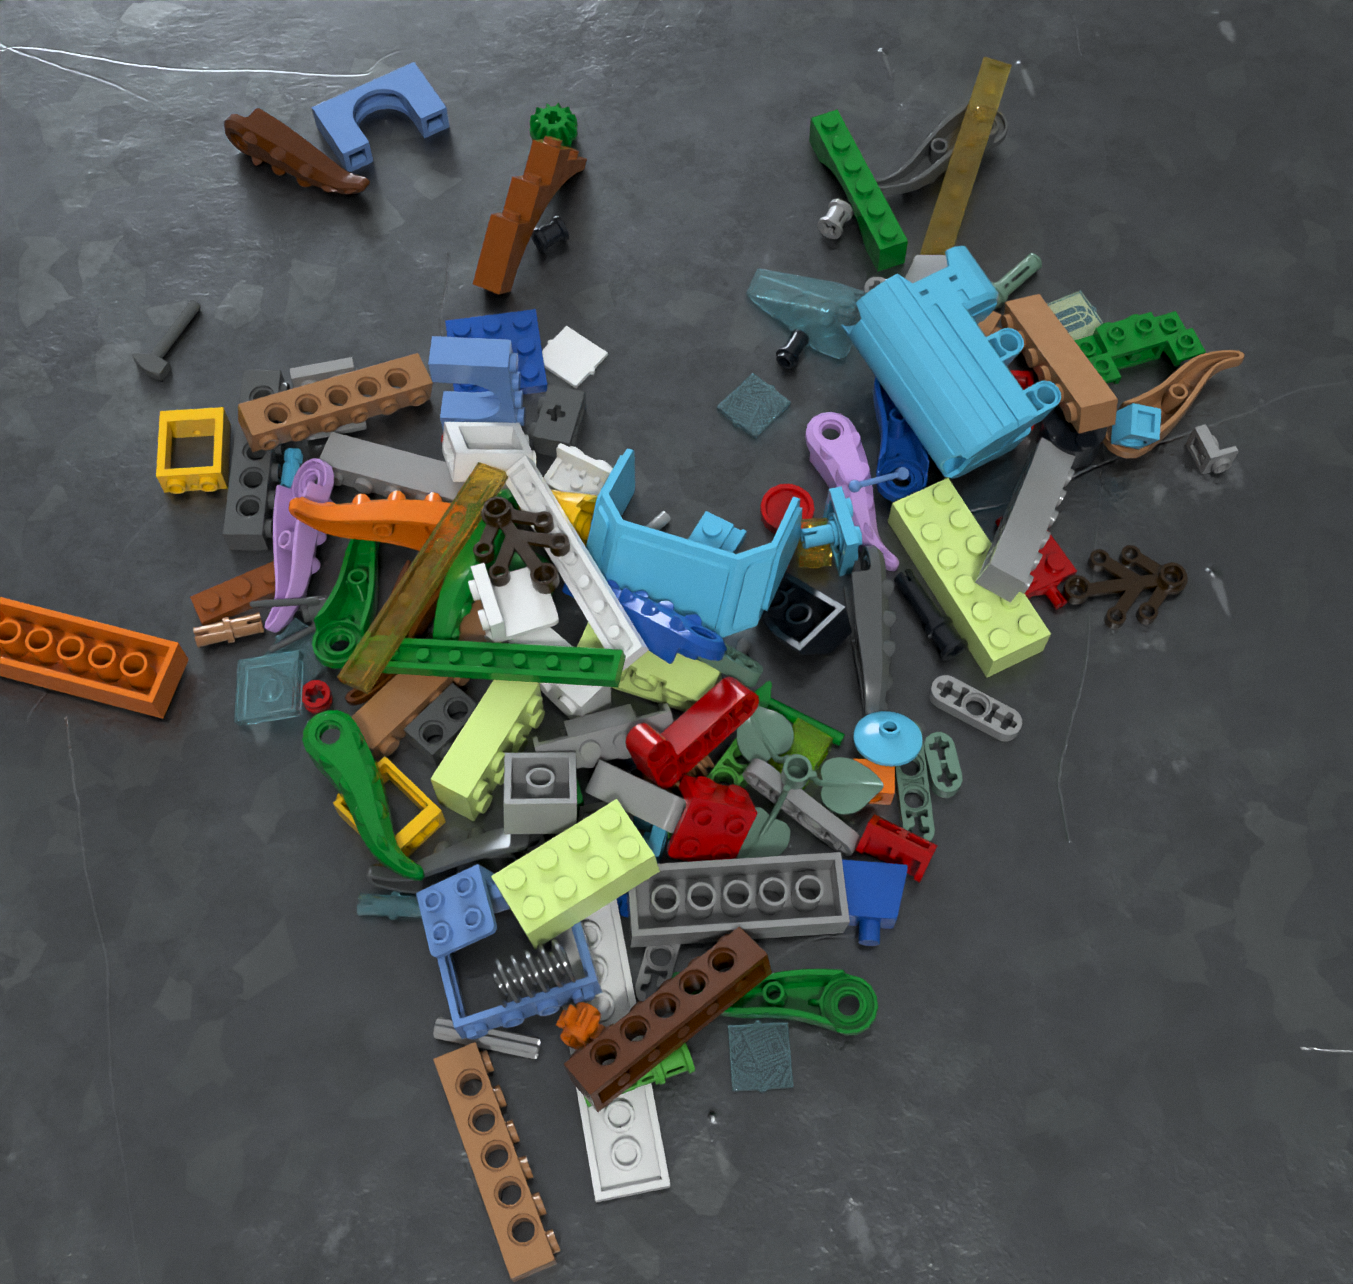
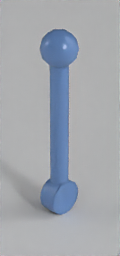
[848,467,909,493]

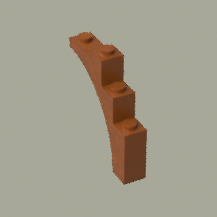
[473,136,587,295]

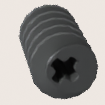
[492,939,576,1008]

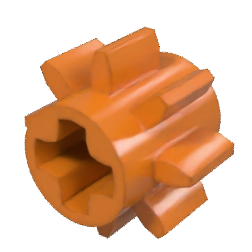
[556,1002,605,1050]

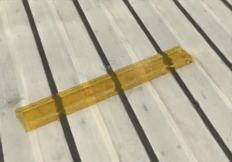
[919,56,1012,255]
[337,462,508,694]

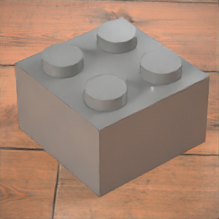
[504,752,577,834]

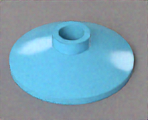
[853,711,923,767]

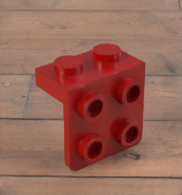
[667,775,758,862]

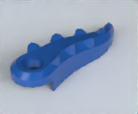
[873,376,929,502]
[562,580,727,664]

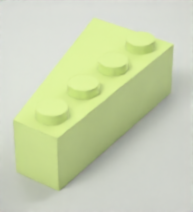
[577,622,722,712]

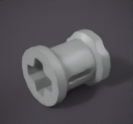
[817,199,853,239]

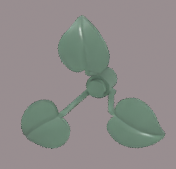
[736,705,884,859]

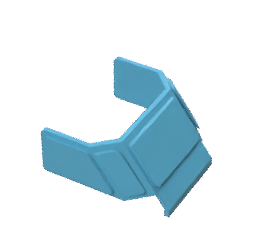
[586,448,803,661]

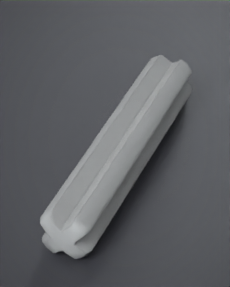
[433,1017,541,1059]

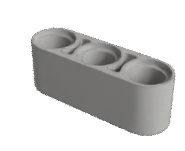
[585,759,686,834]

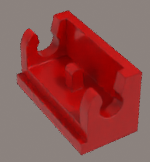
[856,814,938,883]

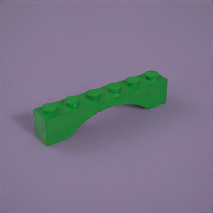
[809,109,908,272]

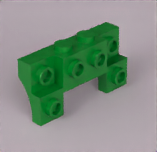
[1074,311,1206,385]

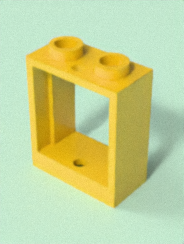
[156,407,231,494]
[333,756,446,857]

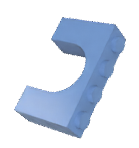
[312,62,450,172]
[428,336,526,431]

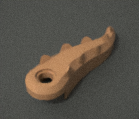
[1103,350,1244,459]

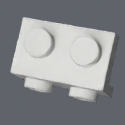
[543,443,613,496]

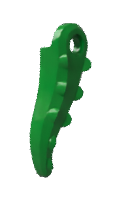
[433,488,519,641]
[312,539,380,669]
[302,710,425,881]
[671,969,878,1036]

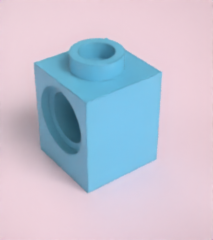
[1111,403,1161,449]

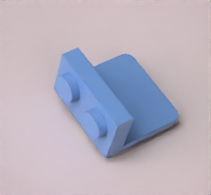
[416,864,497,958]

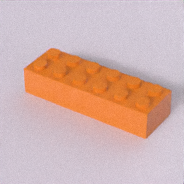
[0,597,189,719]

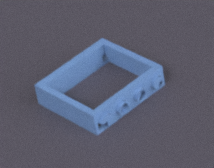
[437,884,603,1039]

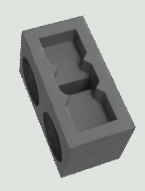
[404,683,477,768]

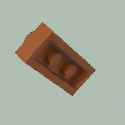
[190,561,275,626]

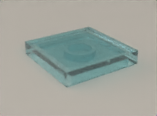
[234,650,304,726]

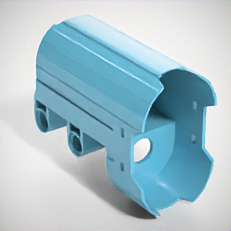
[841,245,1061,479]

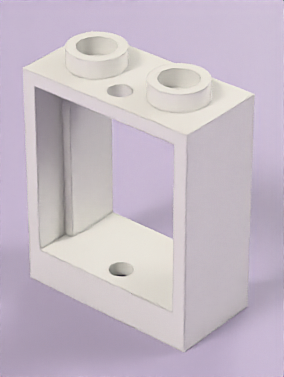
[442,422,536,482]

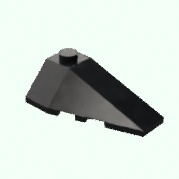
[761,571,852,655]

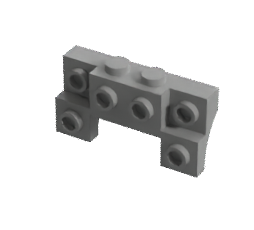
[532,703,673,769]

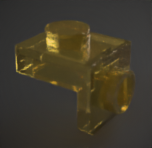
[796,518,832,568]

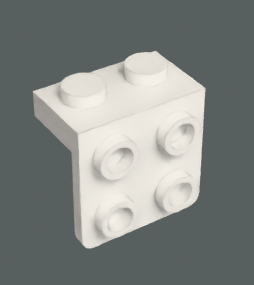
[468,563,559,643]

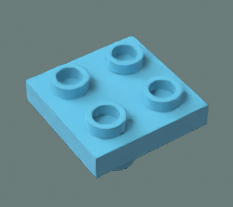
[800,486,862,576]

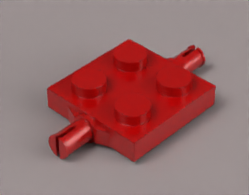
[995,516,1077,610]

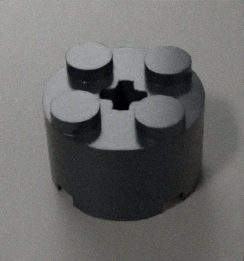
[1036,405,1107,471]

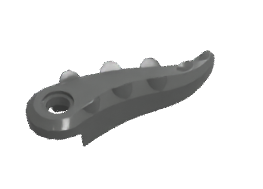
[875,102,1008,195]
[843,545,896,717]
[366,827,559,894]

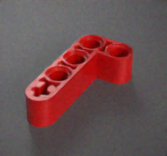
[625,676,759,789]

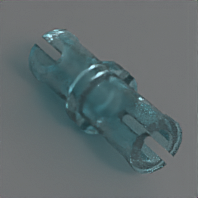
[357,892,422,920]

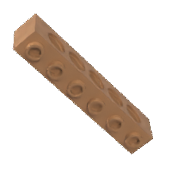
[238,353,433,452]
[433,1042,560,1282]

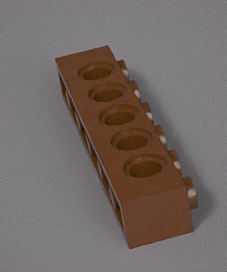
[564,927,772,1112]

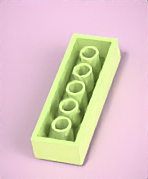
[888,478,1051,678]

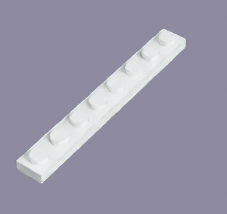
[501,455,649,671]

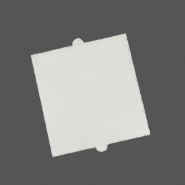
[542,326,608,389]

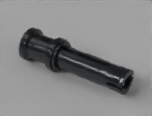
[894,569,968,661]

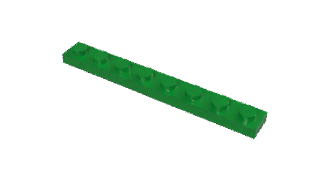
[355,636,626,687]

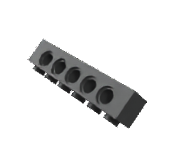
[223,370,290,550]

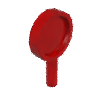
[760,484,815,568]

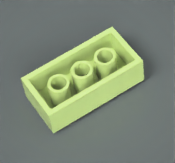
[431,680,545,821]
[491,799,660,949]

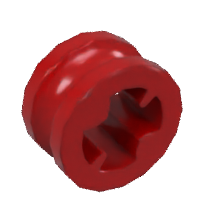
[300,680,333,714]

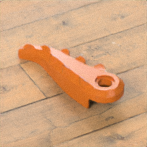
[289,491,468,552]

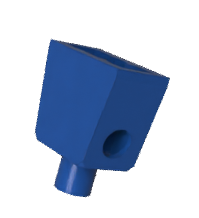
[842,859,908,946]

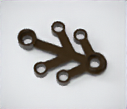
[473,496,570,594]
[1062,545,1188,629]

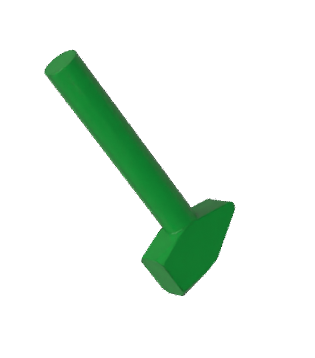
[754,681,845,746]

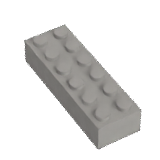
[626,852,850,948]

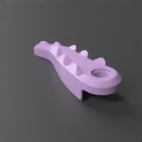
[805,412,899,572]
[265,458,334,633]

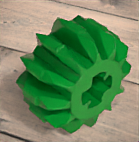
[529,103,578,147]

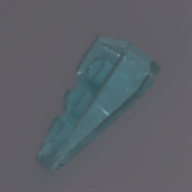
[746,268,867,361]

